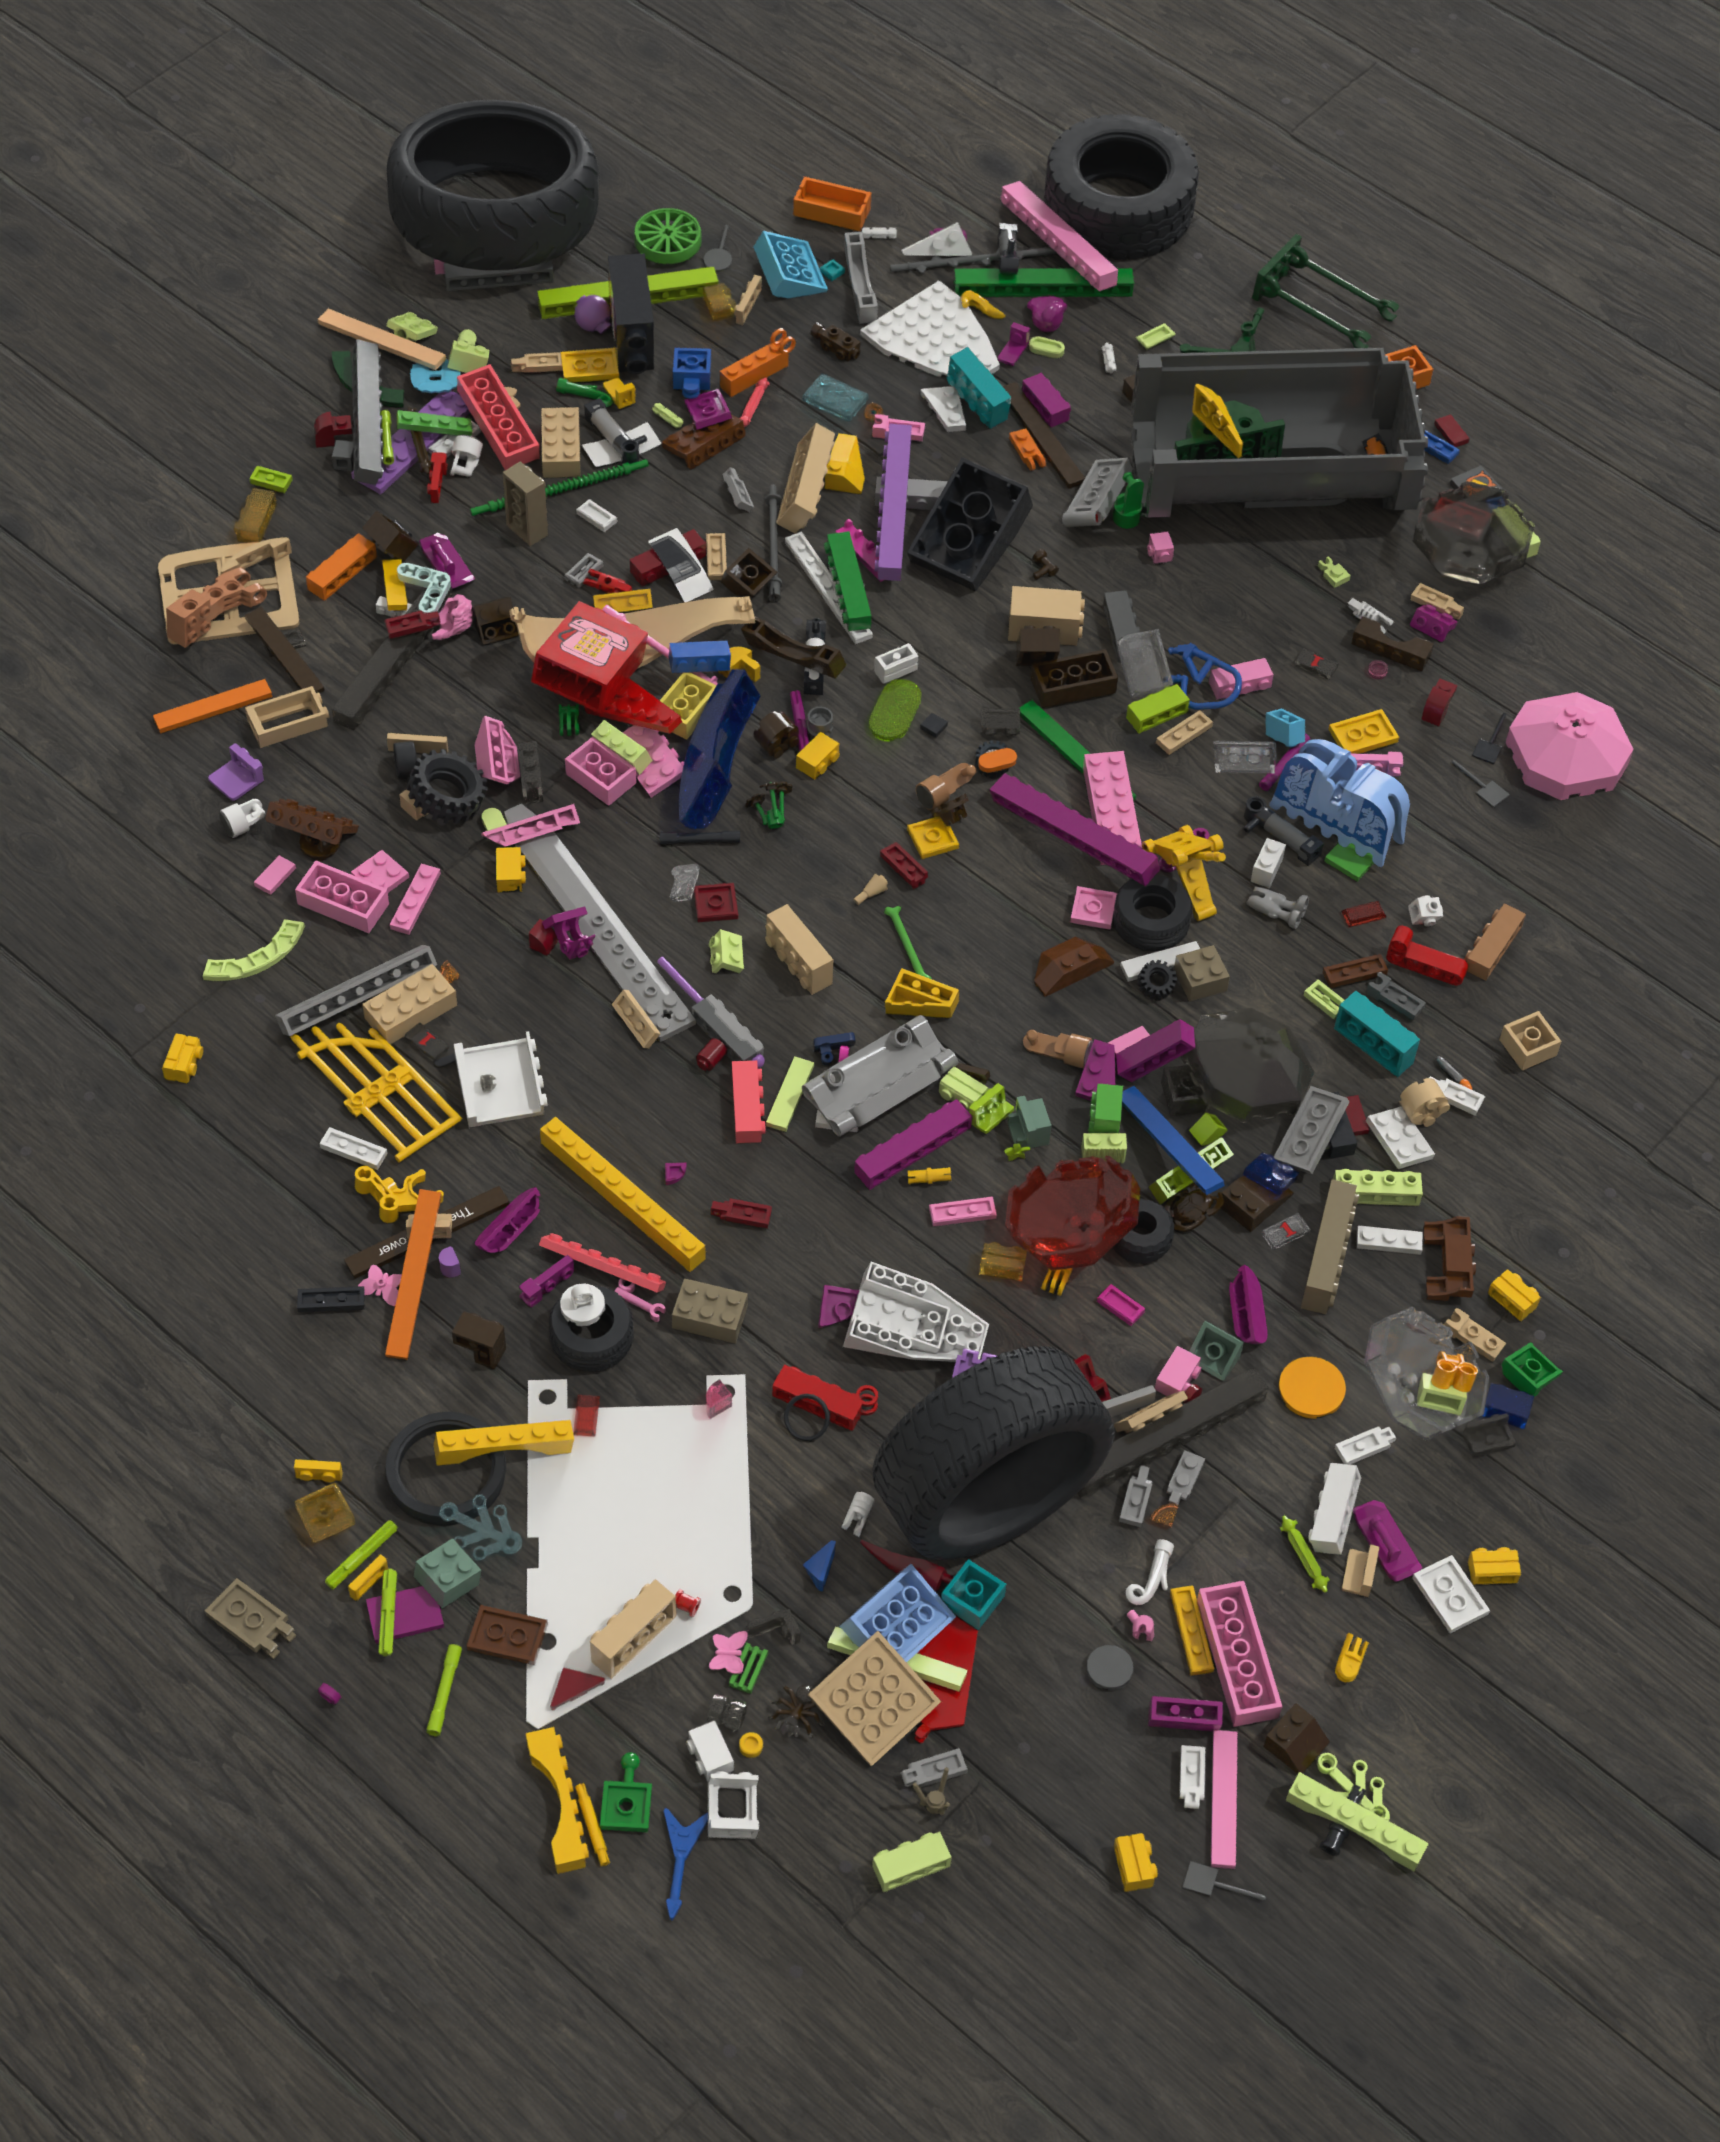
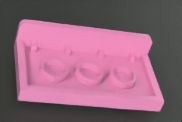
[622,725,689,798]

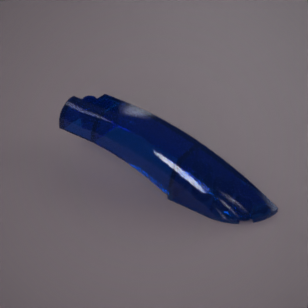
[679,669,761,830]

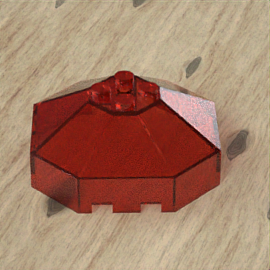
[1005,1156,1140,1271]

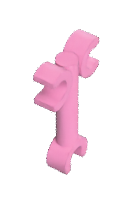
[614,1278,666,1322]

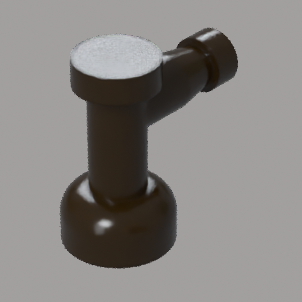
[1032,549,1059,580]

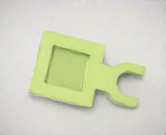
[1318,556,1350,588]

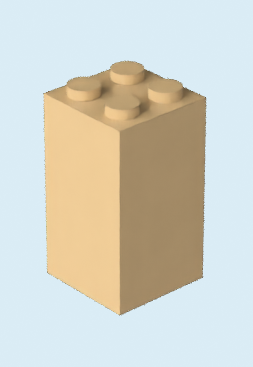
[1008,586,1085,646]

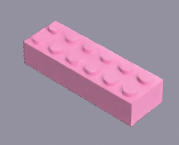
[1083,751,1142,865]
[1197,1581,1282,1727]

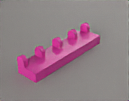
[835,519,883,582]

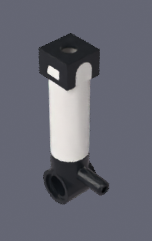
[804,618,826,695]

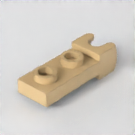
[1442,1308,1506,1362]

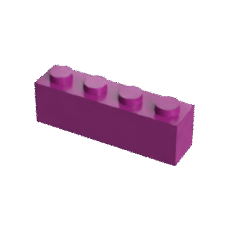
[1116,1019,1195,1083]

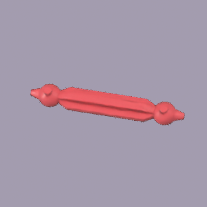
[739,377,770,427]

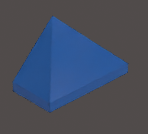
[803,1540,836,1592]

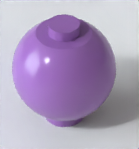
[575,295,611,334]

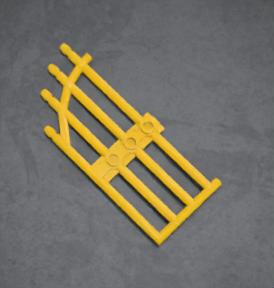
[290,1023,462,1162]

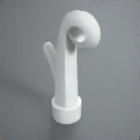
[1126,1539,1174,1605]

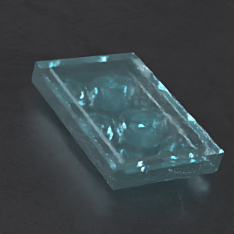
[803,373,869,422]

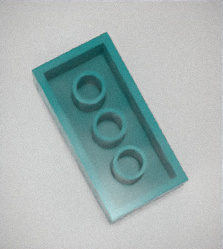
[947,347,1011,429]
[1334,991,1420,1077]

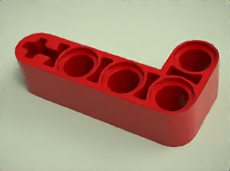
[1386,926,1469,985]

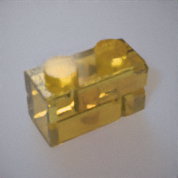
[979,1242,1027,1281]

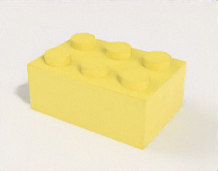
[660,672,718,740]

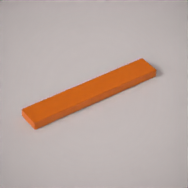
[153,679,272,734]

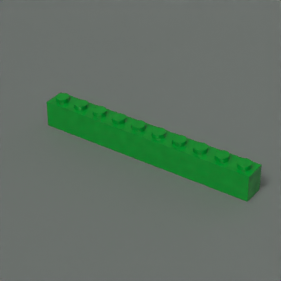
[954,268,1134,297]

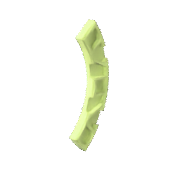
[203,919,305,981]

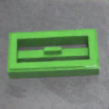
[729,1643,768,1694]

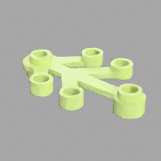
[1317,1753,1390,1821]

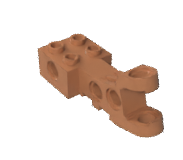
[166,567,267,648]

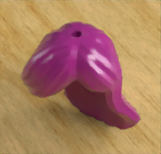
[1027,296,1068,332]

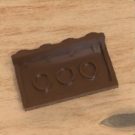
[661,414,746,469]
[265,799,359,845]

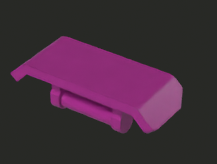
[419,533,475,589]
[1353,1500,1422,1582]

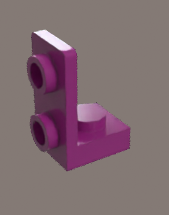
[998,322,1030,366]

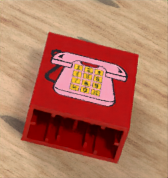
[531,601,649,714]

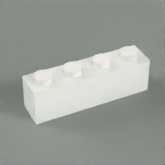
[1309,1463,1361,1555]

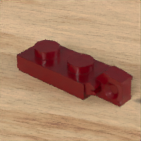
[384,610,441,639]
[711,1198,772,1229]

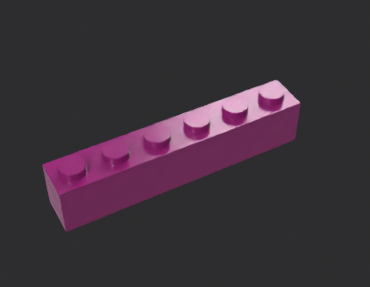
[854,1099,972,1190]

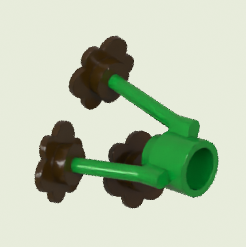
[745,781,792,829]

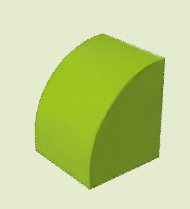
[1189,1113,1228,1146]

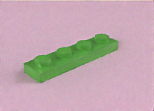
[397,410,472,436]

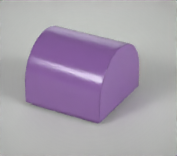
[439,1246,461,1277]

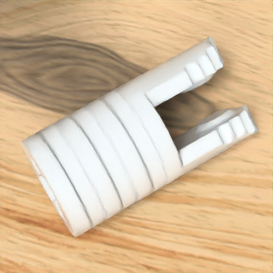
[842,1492,874,1537]

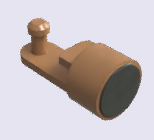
[916,763,976,810]
[1023,1030,1093,1069]

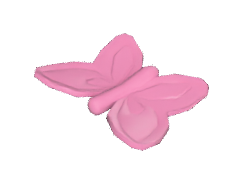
[358,1265,402,1306]
[709,1631,748,1674]

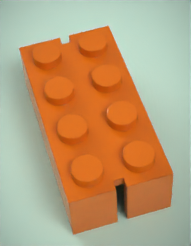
[793,177,871,231]

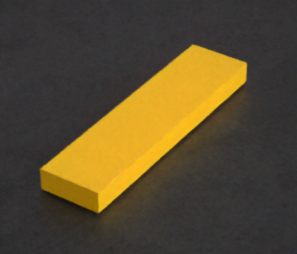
[382,559,407,611]
[1170,1586,1214,1676]

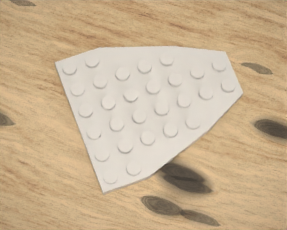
[860,281,999,377]

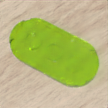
[869,679,921,741]

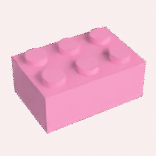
[565,737,636,806]

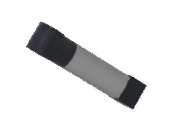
[584,398,647,464]

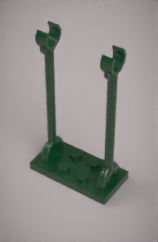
[1252,234,1399,349]

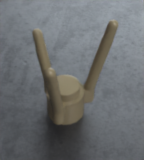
[913,1767,950,1815]

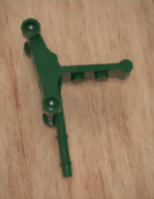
[1180,307,1264,353]

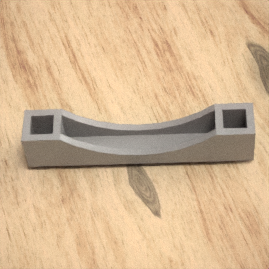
[844,232,878,324]

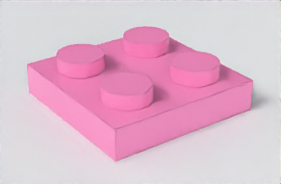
[351,850,409,893]
[1070,886,1117,930]

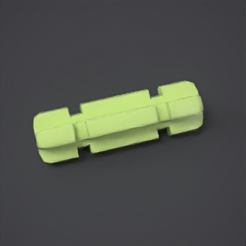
[652,403,683,428]

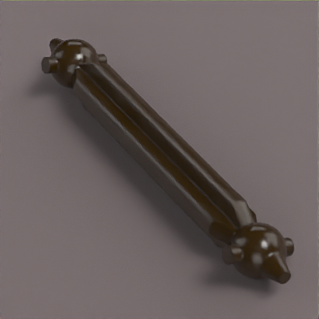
[407,407,432,475]

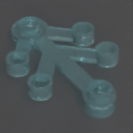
[439,1495,522,1561]

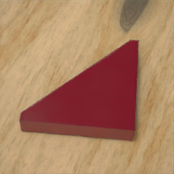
[550,1667,605,1710]

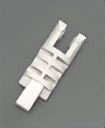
[1348,598,1394,634]

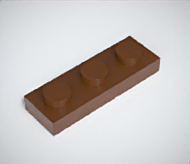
[1322,954,1388,988]

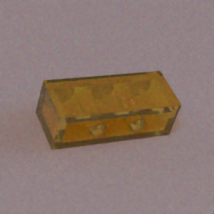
[234,488,277,543]

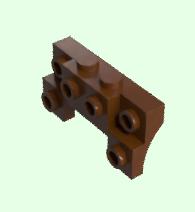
[1423,1216,1476,1301]

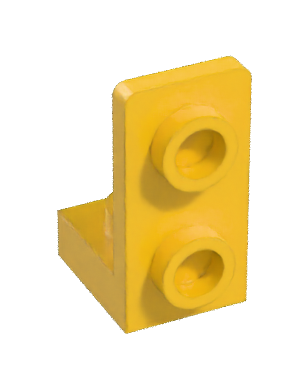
[603,378,635,409]

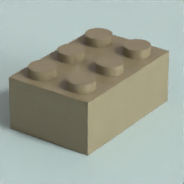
[672,1278,748,1344]

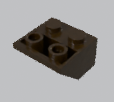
[472,597,519,645]

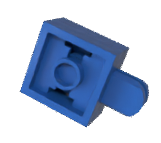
[673,348,711,399]

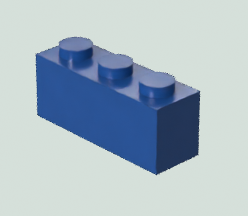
[668,641,731,673]

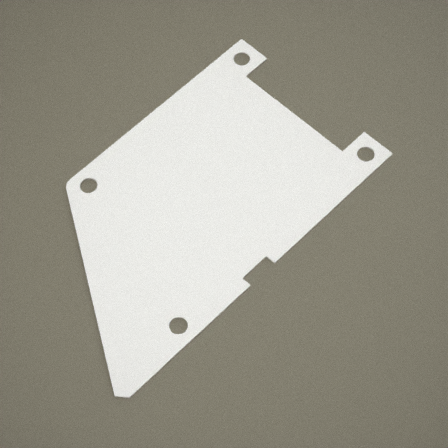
[526,1374,753,1729]

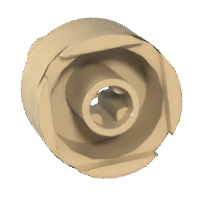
[1399,1078,1450,1127]

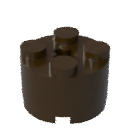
[753,711,799,759]

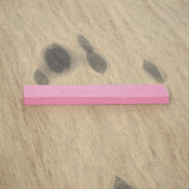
[1211,1730,1237,1869]

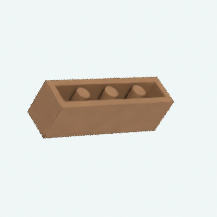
[1464,903,1526,981]

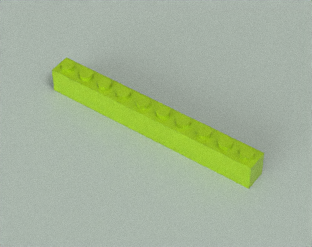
[537,267,718,319]

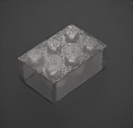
[1116,629,1173,698]

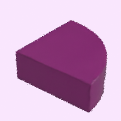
[665,1163,687,1185]

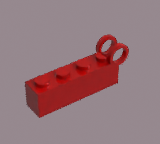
[772,1364,878,1431]

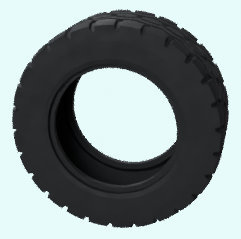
[1044,114,1199,260]

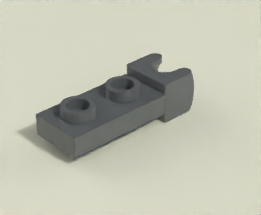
[1366,972,1426,1020]

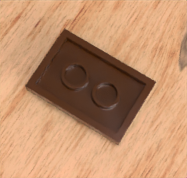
[467,1605,548,1665]

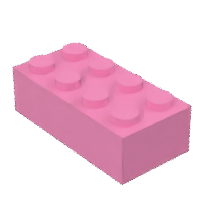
[295,861,389,933]

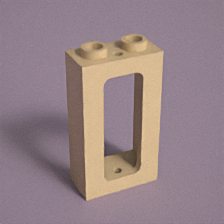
[245,686,329,748]

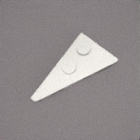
[902,222,972,256]

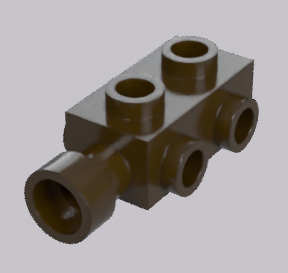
[810,322,861,362]

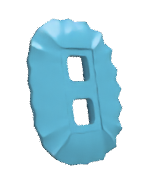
[410,359,461,393]

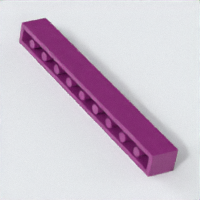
[989,773,1161,886]

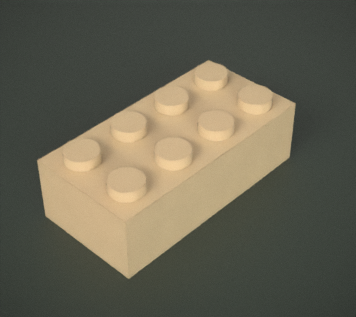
[542,407,580,478]
[765,904,833,995]
[362,964,457,1044]
[590,1579,676,1679]

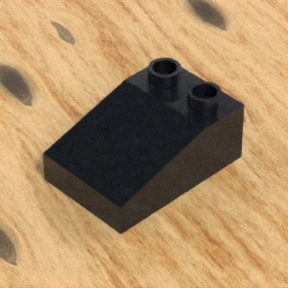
[907,458,1033,592]

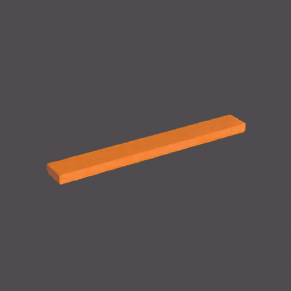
[385,1189,442,1360]

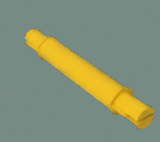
[575,1784,610,1866]

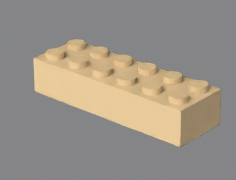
[776,423,835,534]

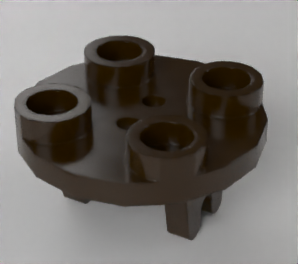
[930,793,969,827]
[299,834,340,861]

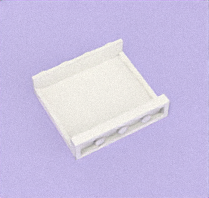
[454,1031,548,1127]

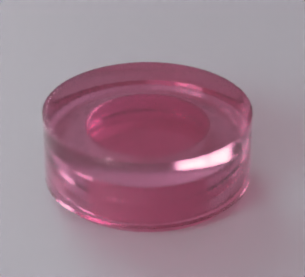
[1368,660,1388,679]

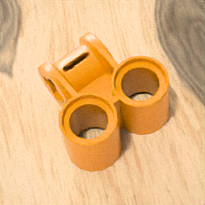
[1431,1351,1478,1392]

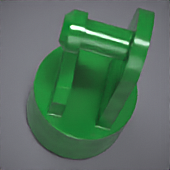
[1112,472,1144,528]

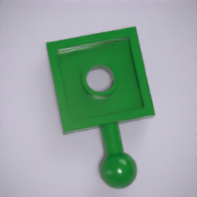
[600,1752,652,1832]

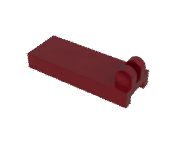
[880,842,928,889]

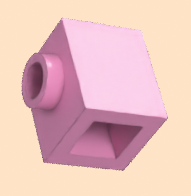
[1147,532,1174,564]

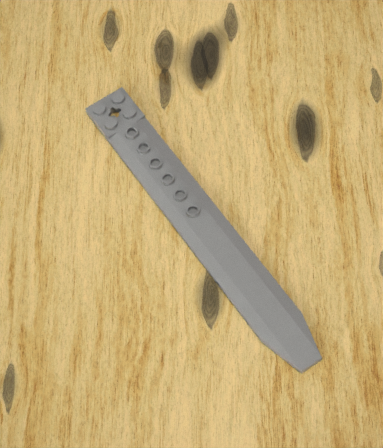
[504,804,696,1042]

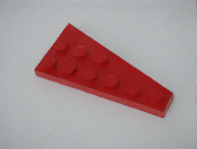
[584,678,682,734]

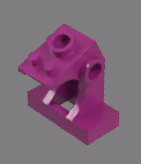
[542,906,595,959]

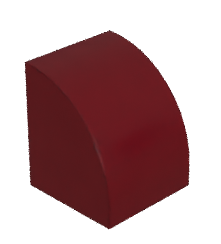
[529,919,558,956]

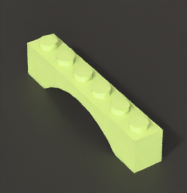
[1286,1772,1429,1871]

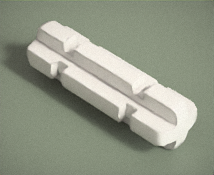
[862,227,897,239]
[1102,343,1116,374]

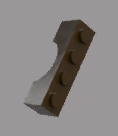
[1351,616,1434,672]

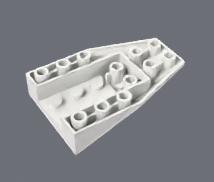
[843,1262,989,1362]

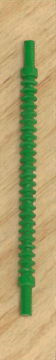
[470,459,649,516]

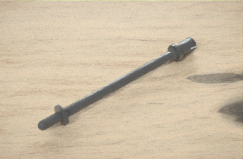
[765,484,782,602]

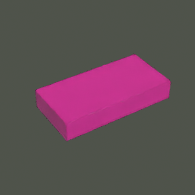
[1097,1284,1145,1326]

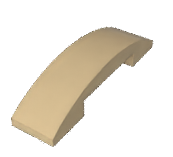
[220,537,292,578]

